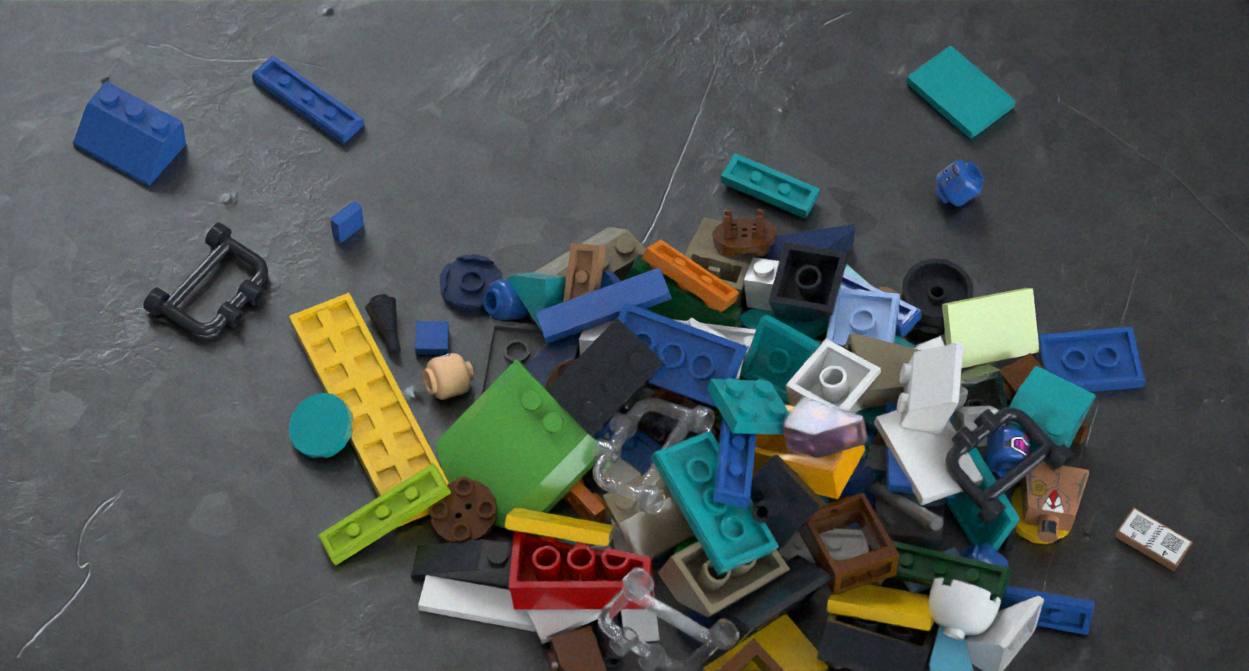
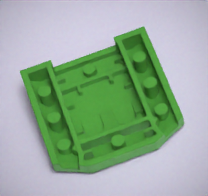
[435,359,607,534]

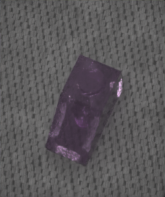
[783,397,867,458]

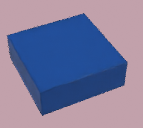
[331,201,364,244]
[415,321,449,355]

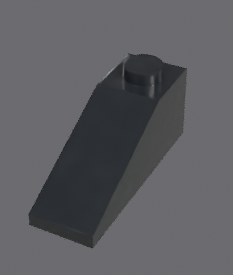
[411,540,513,590]

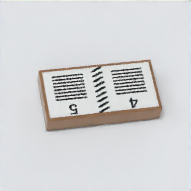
[1115,508,1192,571]

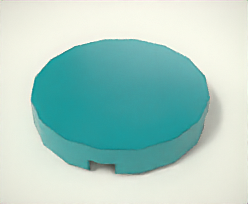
[289,393,353,459]

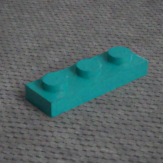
[721,153,820,219]

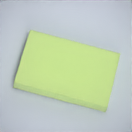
[942,288,1039,368]

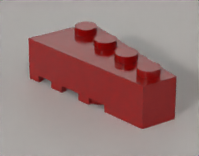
[509,530,654,610]

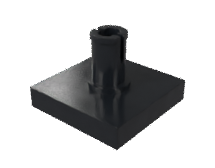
[750,454,825,551]

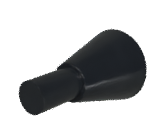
[365,294,401,354]

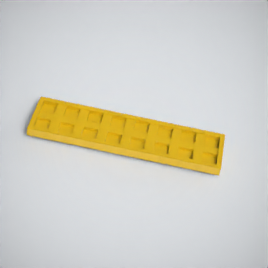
[289,293,449,528]

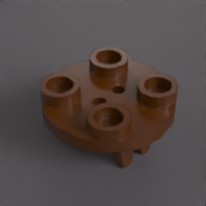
[712,209,777,256]
[429,477,498,543]

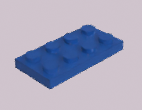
[618,302,748,409]

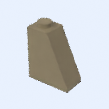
[844,334,922,408]

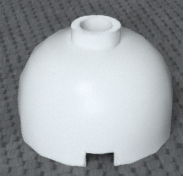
[929,578,1001,640]

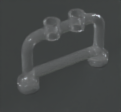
[593,398,715,515]
[598,568,739,671]

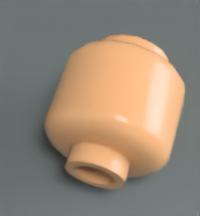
[423,353,474,400]

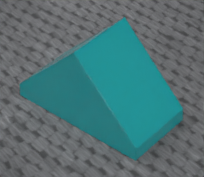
[507,272,566,329]

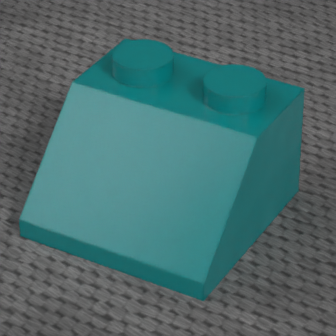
[1005,366,1096,448]

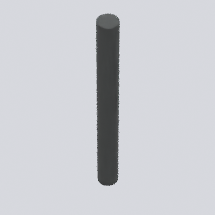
[865,480,943,530]

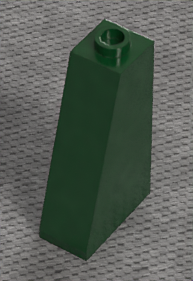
[625,254,743,328]

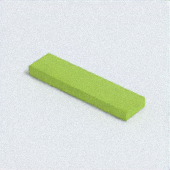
[318,463,451,565]

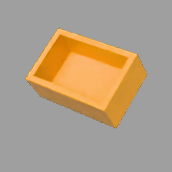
[752,404,865,499]

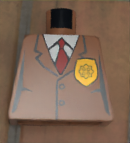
[1020,462,1089,542]

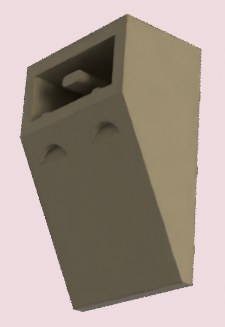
[685,217,758,307]

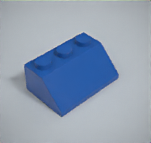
[73,81,186,187]

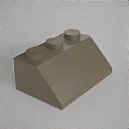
[534,227,646,281]
[603,468,696,559]
[658,541,790,617]

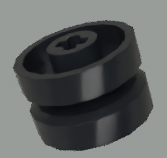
[900,258,973,341]

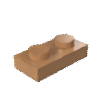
[563,243,606,302]

